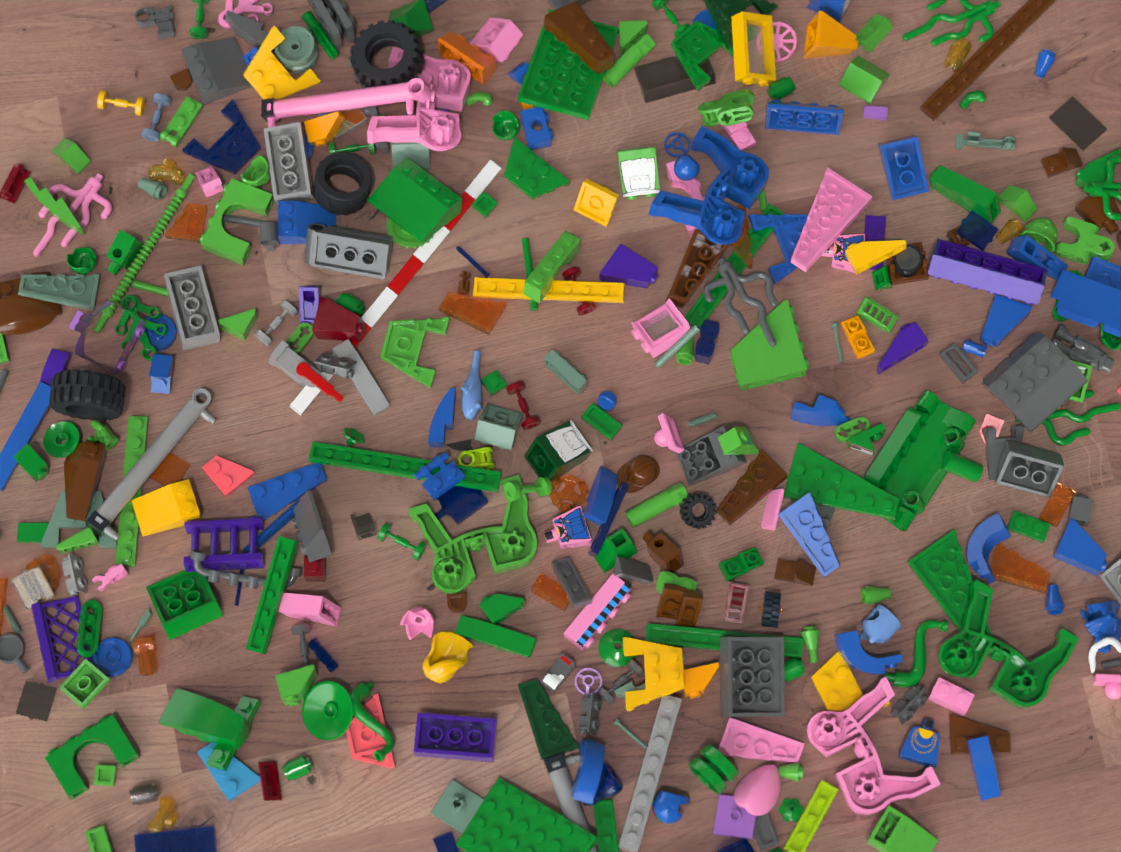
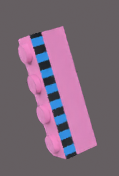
[564,573,632,651]

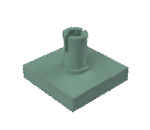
[431,780,484,834]

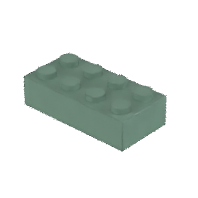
[544,349,587,396]

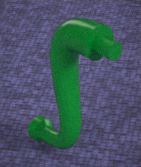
[884,620,948,687]
[349,681,394,762]

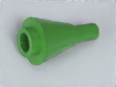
[801,626,820,663]
[777,762,804,782]

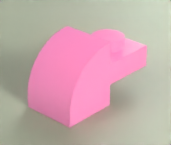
[721,122,756,151]

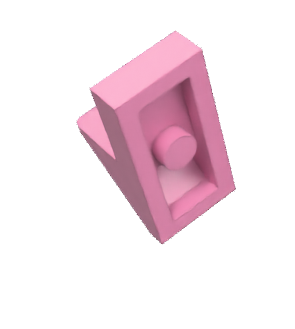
[195,165,223,198]

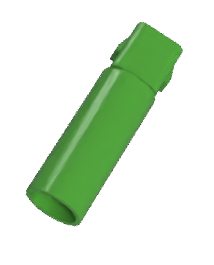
[603,33,656,88]
[625,482,688,528]

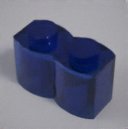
[695,319,720,365]

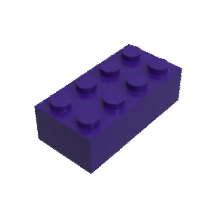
[414,713,497,763]

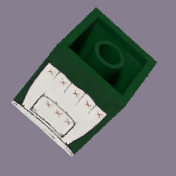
[524,420,593,483]

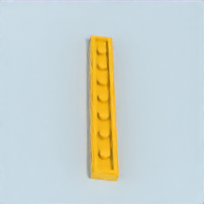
[473,277,625,303]

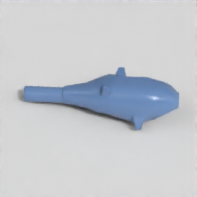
[461,351,483,421]

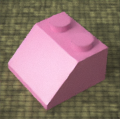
[470,17,524,62]

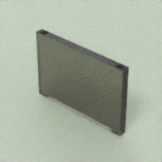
[1049,96,1107,151]

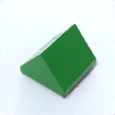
[872,266,892,290]

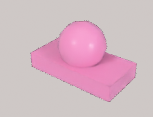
[654,413,684,453]
[1093,674,1121,700]

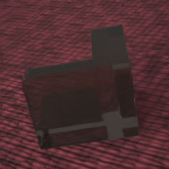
[350,513,377,541]

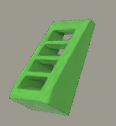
[856,297,899,334]
[55,527,99,554]

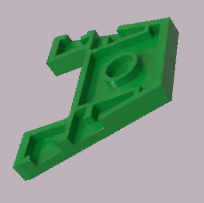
[671,21,749,91]

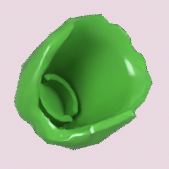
[241,155,271,188]

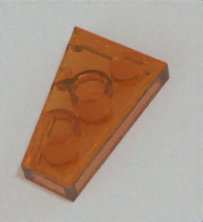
[991,543,1050,594]

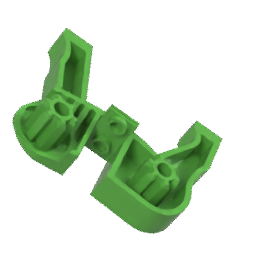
[408,475,538,594]

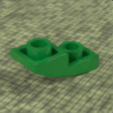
[718,547,764,582]

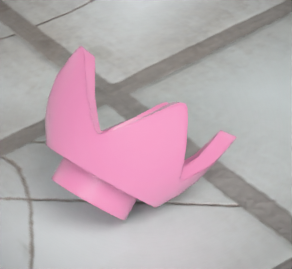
[400,607,435,640]

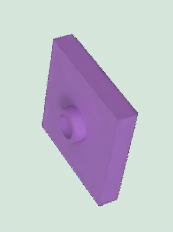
[713,795,757,840]

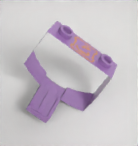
[69,301,146,374]

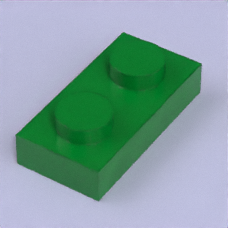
[1007,510,1051,543]

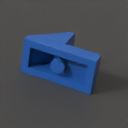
[149,353,173,394]

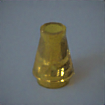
[995,218,1024,245]

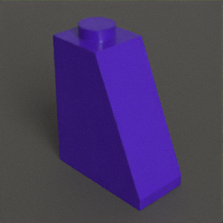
[599,244,659,288]

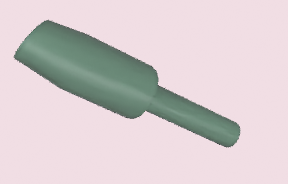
[129,608,152,642]

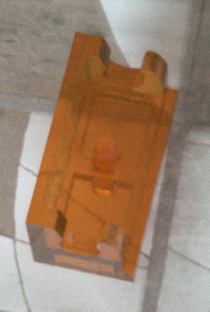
[531,573,570,612]

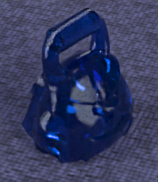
[583,763,623,806]

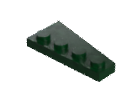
[518,679,579,761]

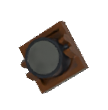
[886,242,929,286]

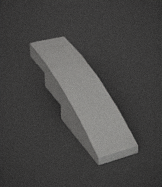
[332,339,390,416]

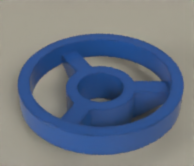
[664,132,690,158]

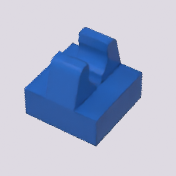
[508,62,529,85]

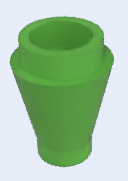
[676,337,694,365]
[861,586,891,605]

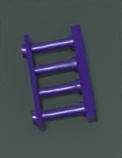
[184,517,264,572]

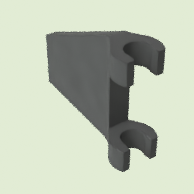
[983,425,1024,480]

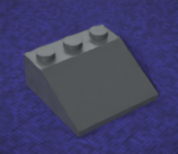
[181,37,253,106]

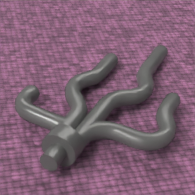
[703,257,778,347]

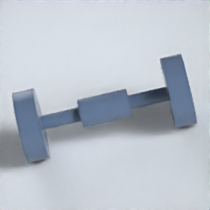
[141,93,172,142]

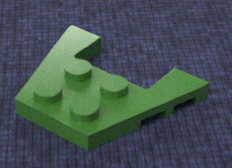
[380,317,450,388]

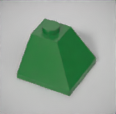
[389,0,434,38]

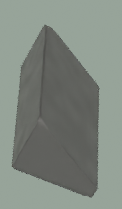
[614,556,653,584]

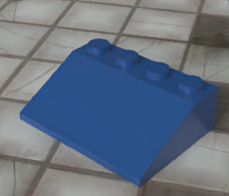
[765,100,844,135]

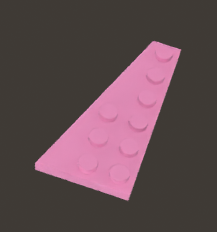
[791,167,873,272]

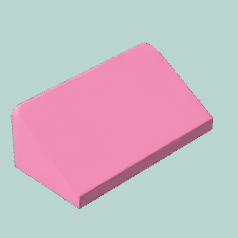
[761,489,784,531]

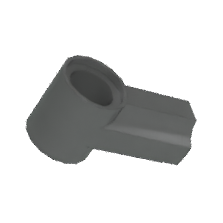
[260,222,280,251]

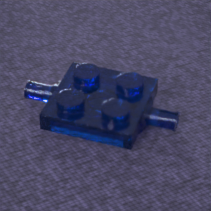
[434,486,488,525]

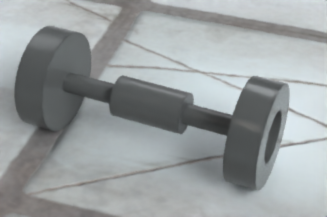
[291,624,317,671]
[597,659,644,706]

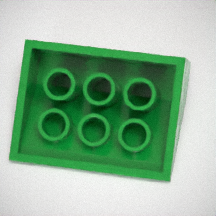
[368,157,462,244]

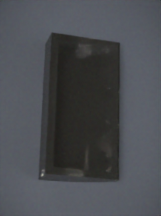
[634,55,716,103]

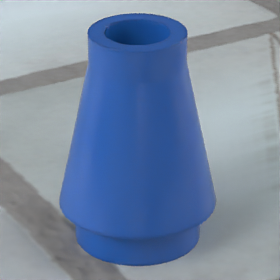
[1034,49,1056,78]
[1045,585,1065,615]

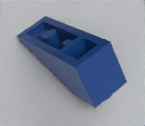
[1007,235,1068,281]

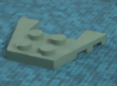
[41,491,117,549]

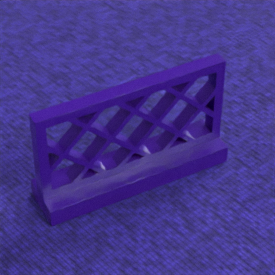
[31,596,93,683]

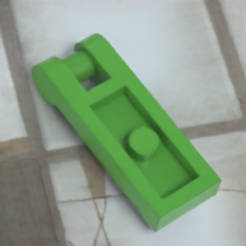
[160,96,203,148]

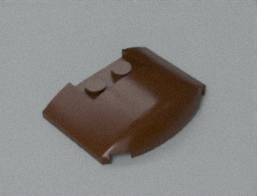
[0,272,62,336]

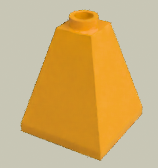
[803,11,858,59]

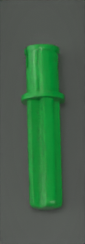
[301,11,339,60]

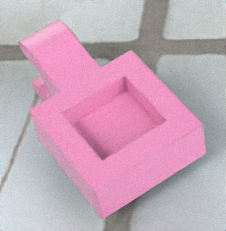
[92,564,128,592]

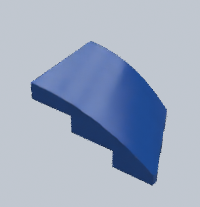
[790,395,851,426]

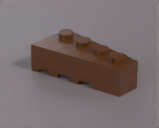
[544,1,615,74]
[665,229,730,309]

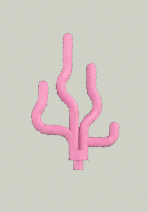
[33,173,112,257]

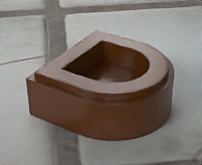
[170,69,192,91]
[447,592,467,614]

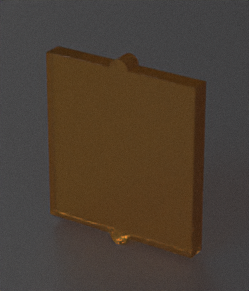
[150,453,190,486]

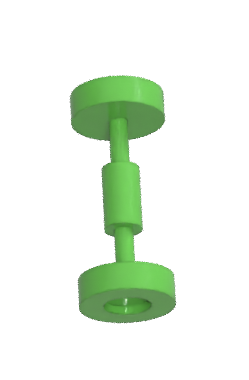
[504,477,552,501]

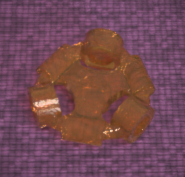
[550,475,589,513]
[21,555,61,594]

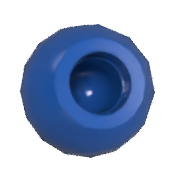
[674,155,700,181]

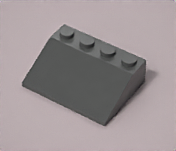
[720,637,785,717]

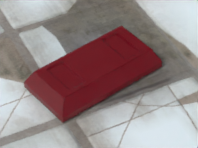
[258,761,282,801]

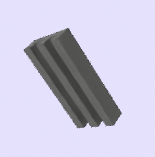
[939,343,978,384]

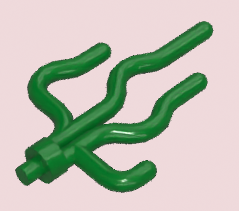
[902,0,1000,46]
[1083,155,1121,220]
[1015,390,1121,446]

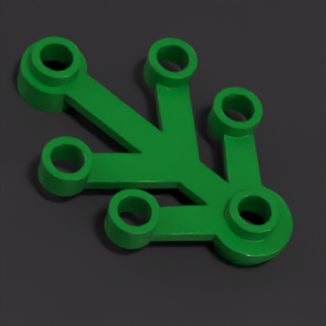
[115,295,168,362]

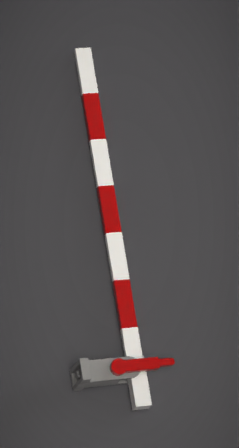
[268,160,501,416]

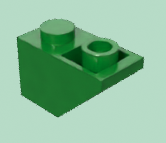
[595,528,637,573]

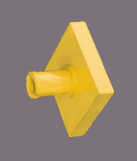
[574,178,619,227]

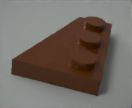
[949,714,1011,754]

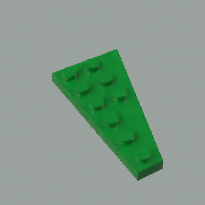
[783,443,901,520]

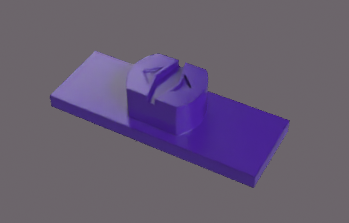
[864,215,886,270]

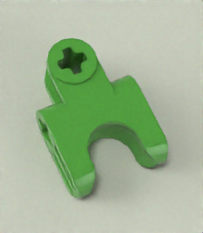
[698,89,754,127]
[1054,217,1115,264]

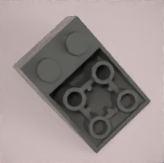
[676,426,747,486]

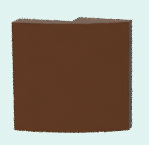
[656,583,703,627]

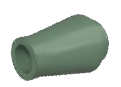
[138,178,167,200]

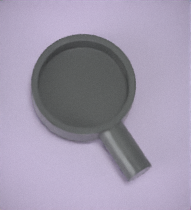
[0,634,29,674]

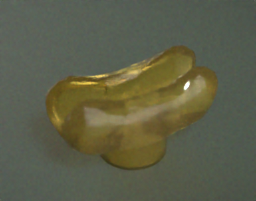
[944,38,972,72]
[148,159,184,185]
[148,796,178,834]

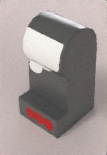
[541,653,576,693]

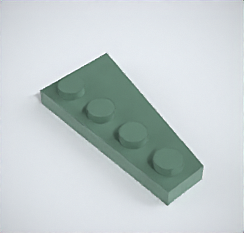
[18,274,100,311]

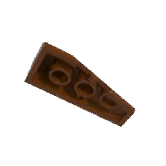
[64,441,107,522]

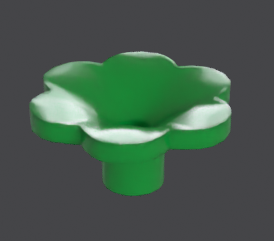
[343,428,365,446]
[778,798,804,822]

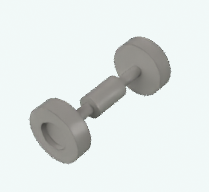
[254,300,298,346]

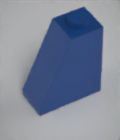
[980,294,1032,347]
[1053,519,1108,576]

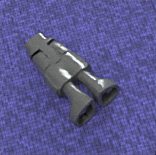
[1052,324,1114,373]

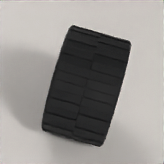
[313,152,372,216]

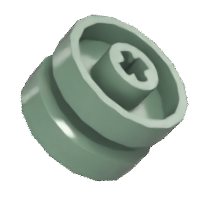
[275,26,319,74]

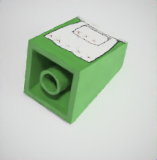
[616,146,660,200]

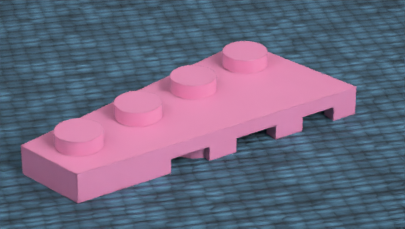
[718,717,804,763]

